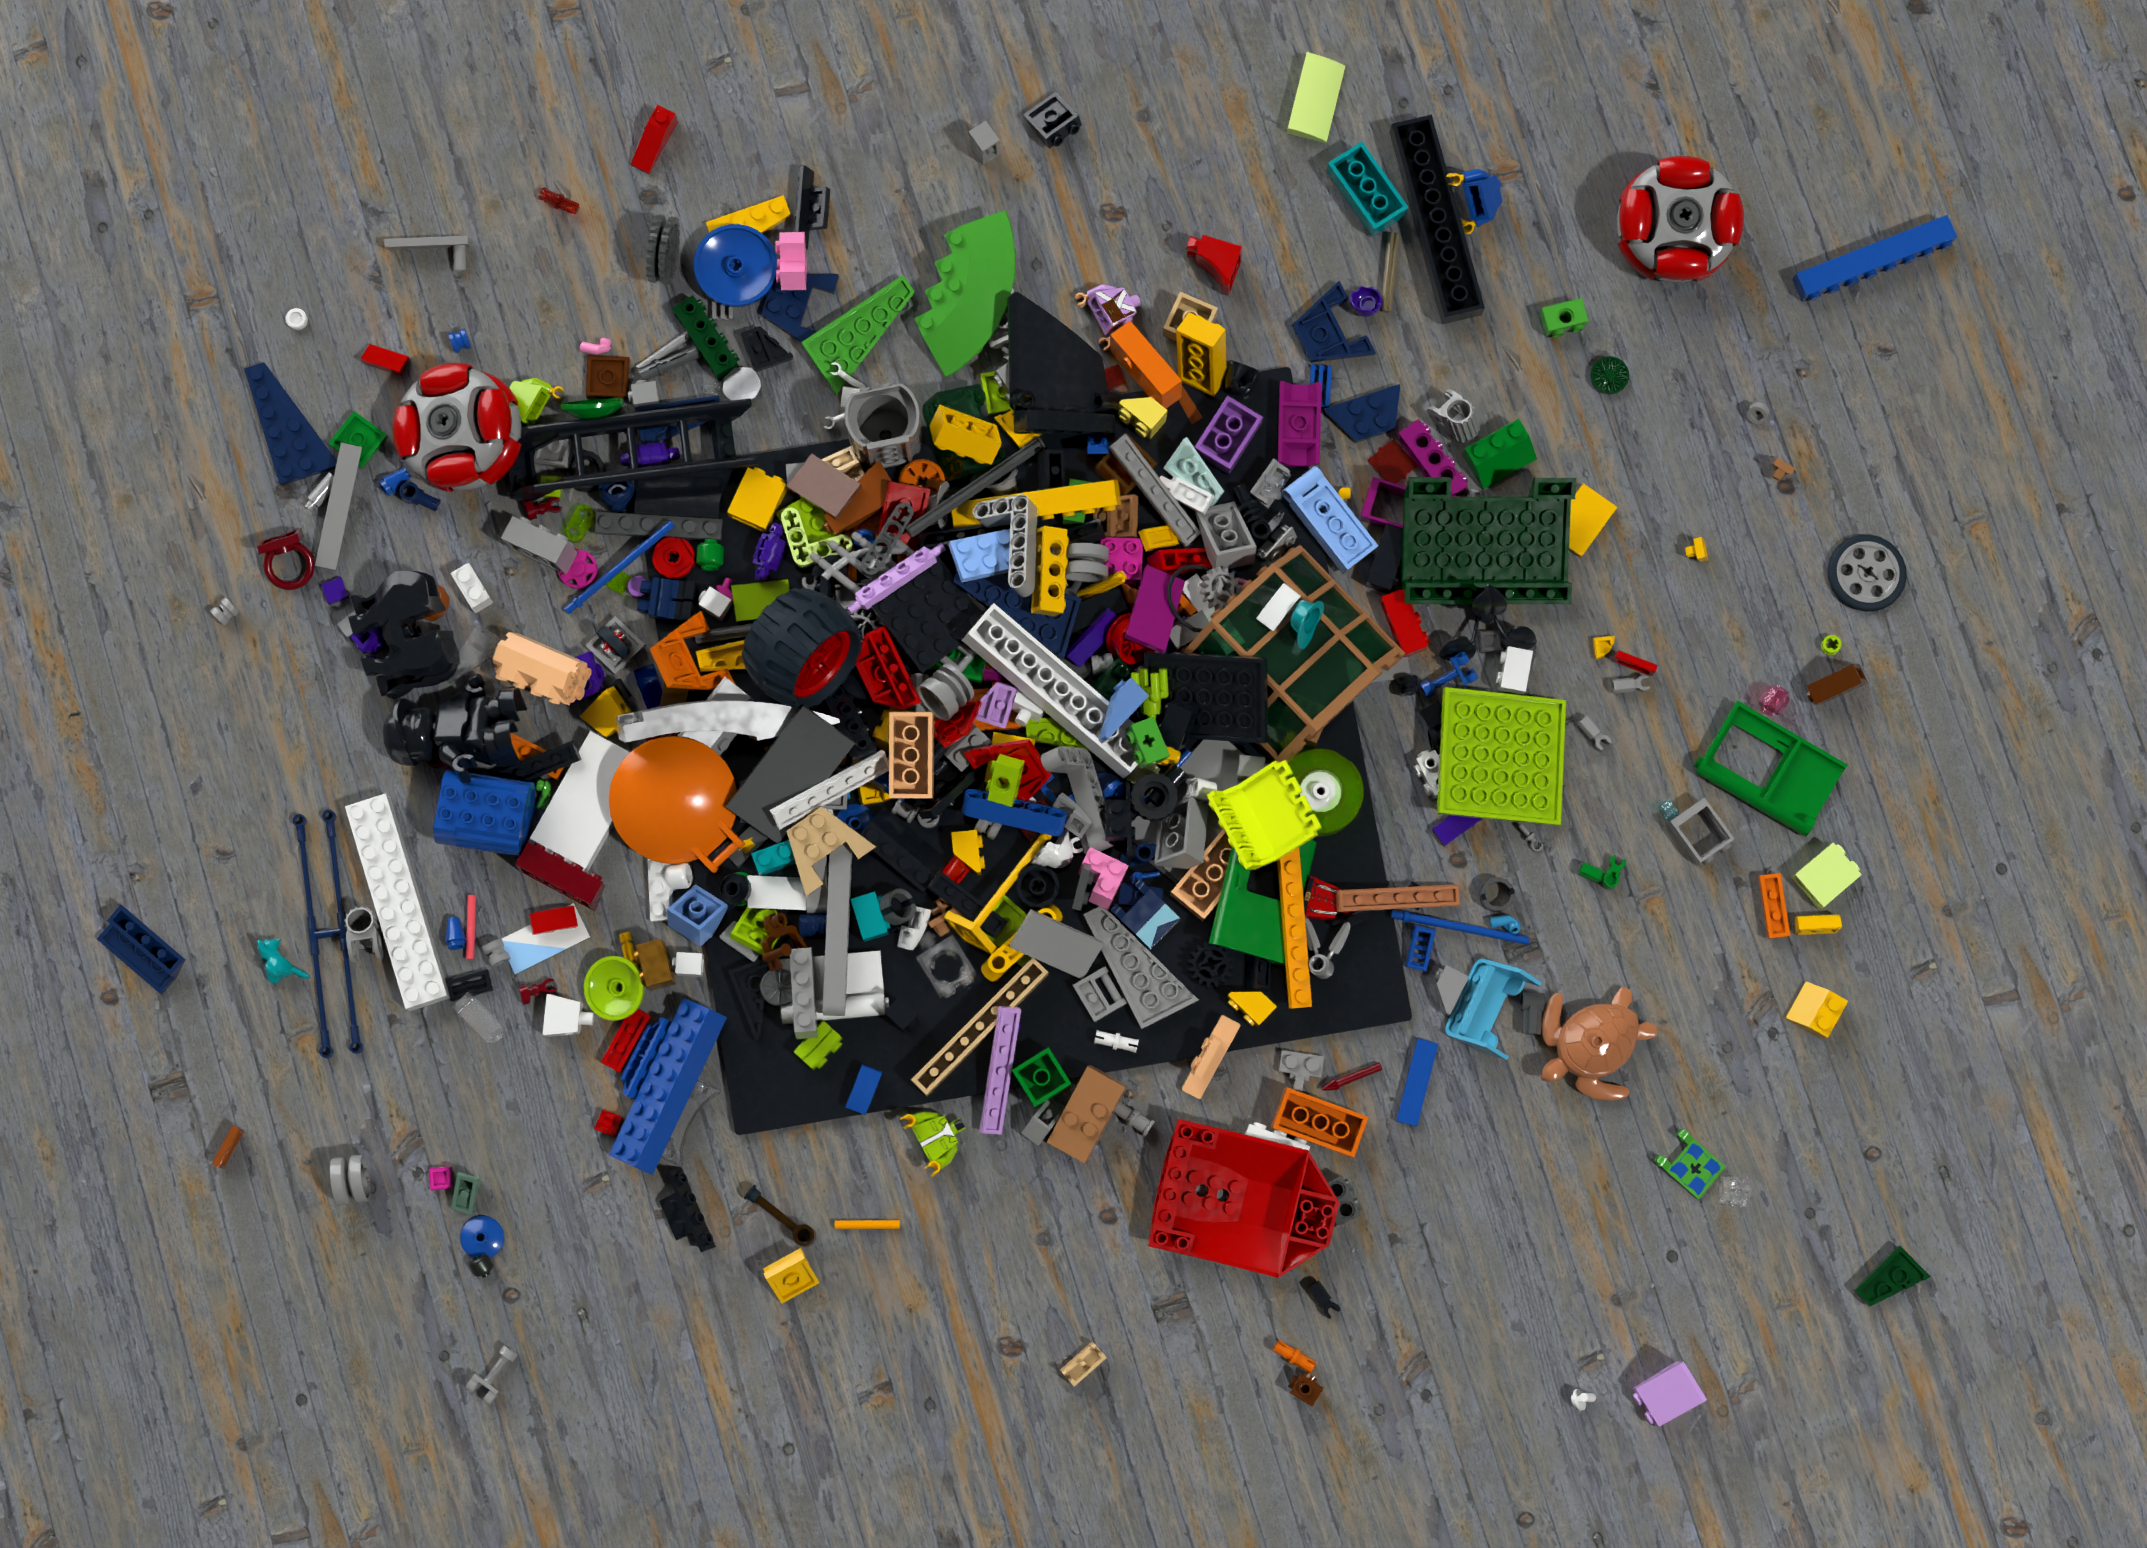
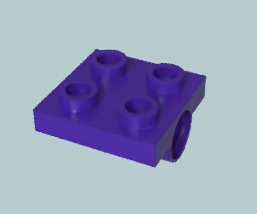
[565,652,605,706]

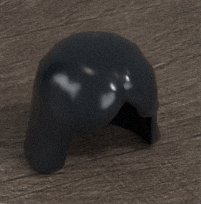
[1224,360,1260,396]

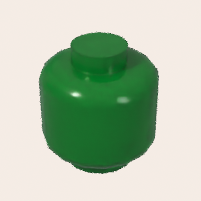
[696,539,724,571]

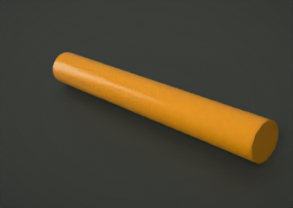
[835,1220,900,1229]

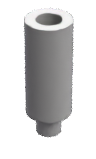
[305,472,334,511]

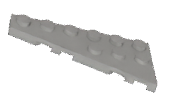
[1083,906,1199,1030]

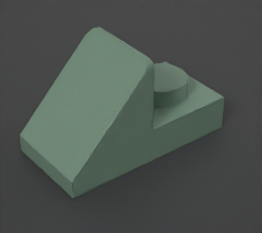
[451,1172,482,1215]

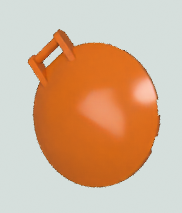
[609,736,745,873]

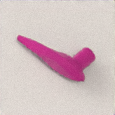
[716,578,734,604]

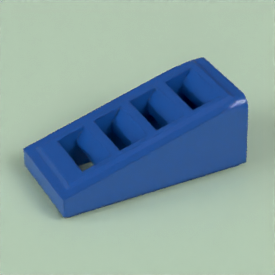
[1406,924,1436,971]

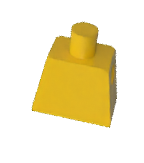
[580,686,632,737]

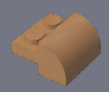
[1093,494,1138,541]

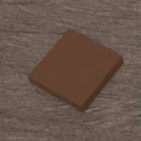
[586,356,630,399]

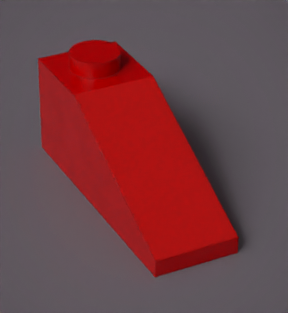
[631,105,678,174]
[1147,548,1213,575]

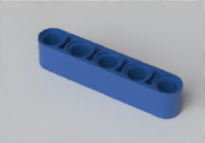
[961,789,1067,836]

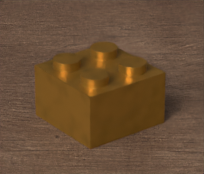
[634,939,676,991]

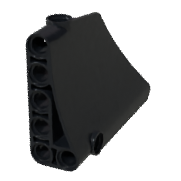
[1007,292,1119,435]

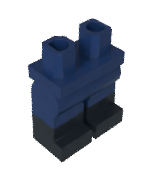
[637,577,697,623]

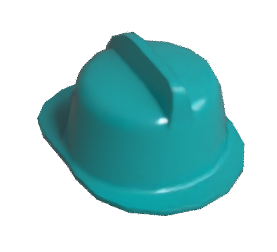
[1291,600,1324,649]

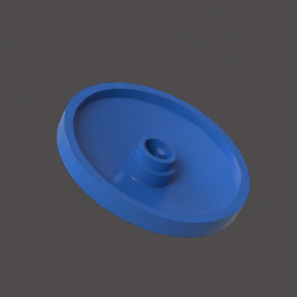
[694,224,777,307]

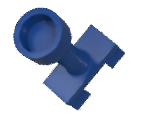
[1420,652,1478,698]

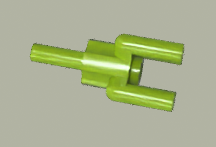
[1131,668,1169,721]

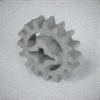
[1199,566,1242,611]

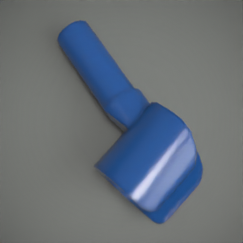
[1130,871,1160,884]

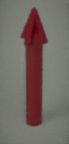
[1321,1062,1382,1091]

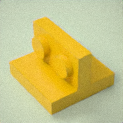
[763,1248,820,1304]

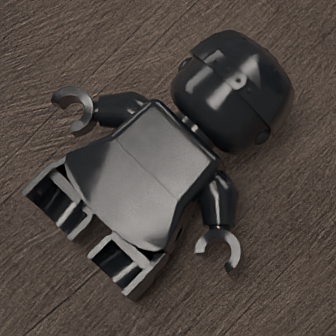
[383,673,527,783]

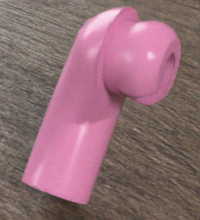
[580,338,611,355]

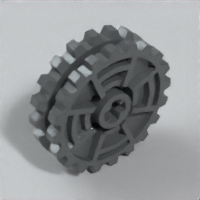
[646,215,680,285]

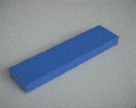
[1396,1038,1438,1127]

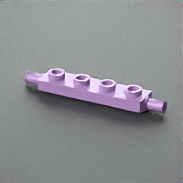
[846,543,946,615]

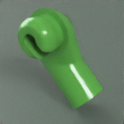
[535,779,551,811]

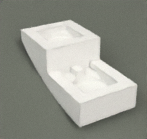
[1256,583,1301,631]
[897,906,931,950]

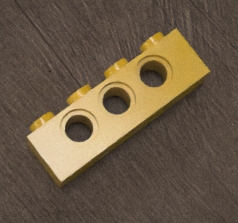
[1031,526,1069,616]

